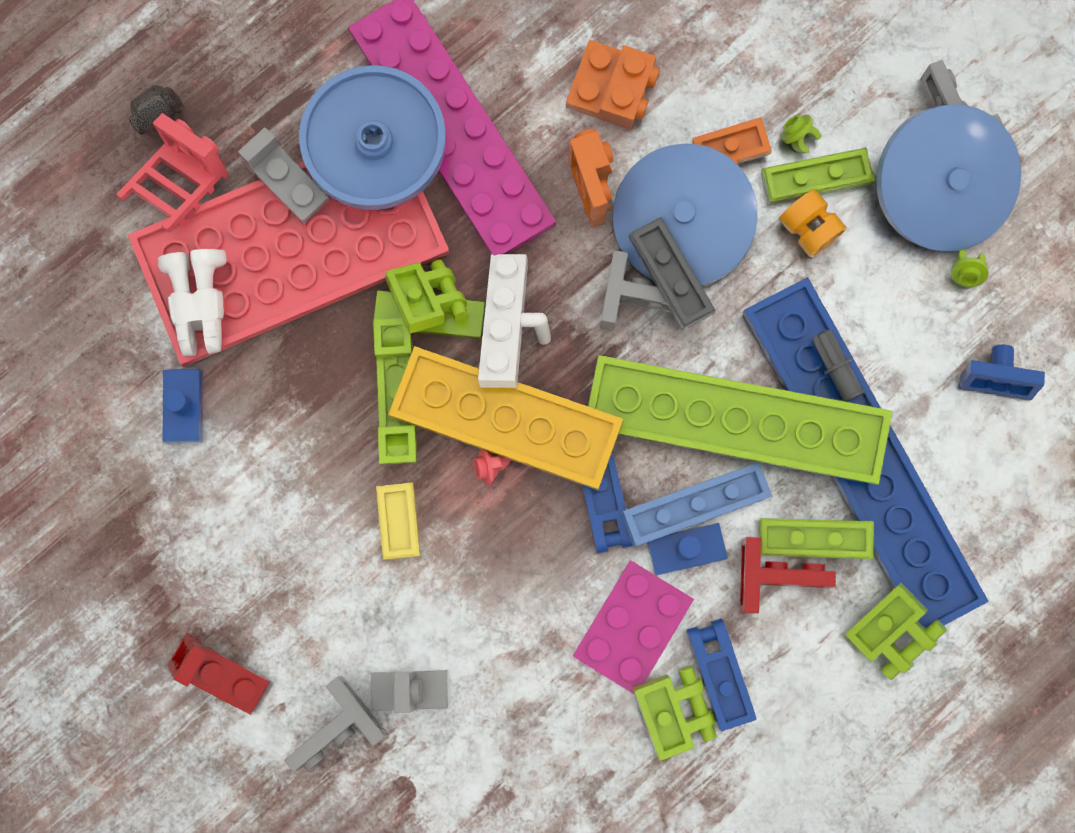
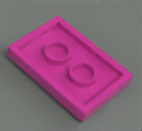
[573,560,694,695]

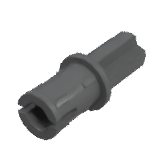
[812,330,865,402]

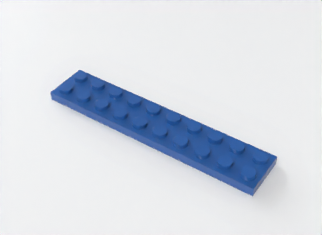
[742,277,989,628]

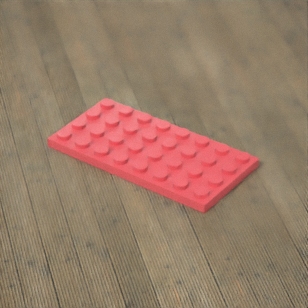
[128,161,450,367]

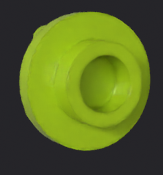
[781,114,821,153]
[951,249,989,287]

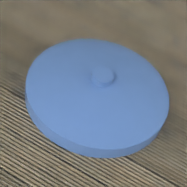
[299,65,446,210]
[876,104,1021,251]
[613,144,758,286]

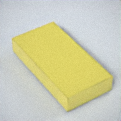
[376,483,421,561]

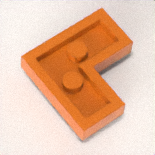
[692,117,772,166]

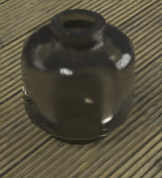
[129,85,185,139]

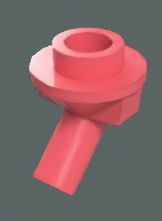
[473,449,511,485]

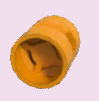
[779,189,847,258]

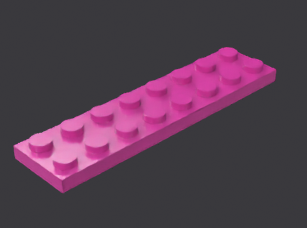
[348,0,556,256]

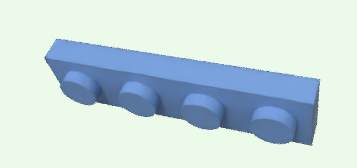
[620,462,773,547]

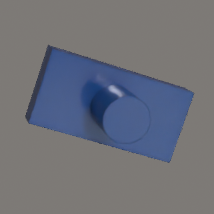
[960,344,1045,400]
[162,369,203,444]
[647,523,728,576]

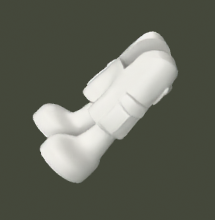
[158,249,227,357]

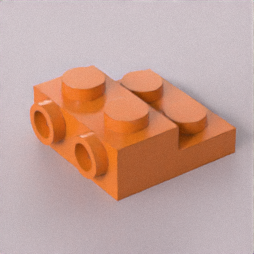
[565,39,660,130]
[569,129,614,228]

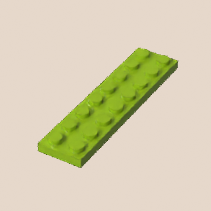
[588,355,893,485]

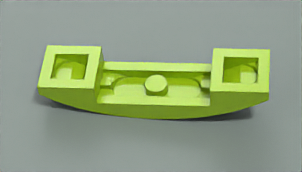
[373,318,417,465]

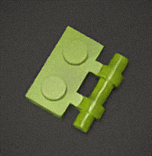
[385,260,469,334]
[845,583,947,680]
[632,665,717,761]

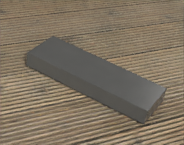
[628,217,716,331]

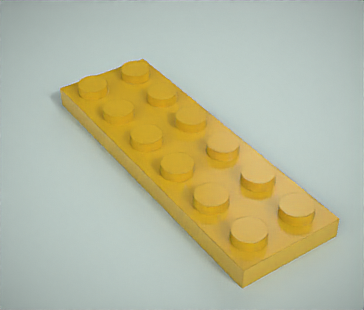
[388,346,623,490]

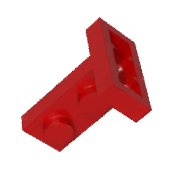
[739,537,836,614]
[167,632,270,715]

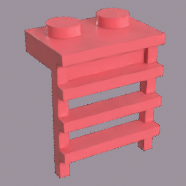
[117,113,229,233]

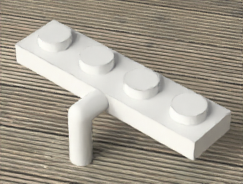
[478,254,551,388]

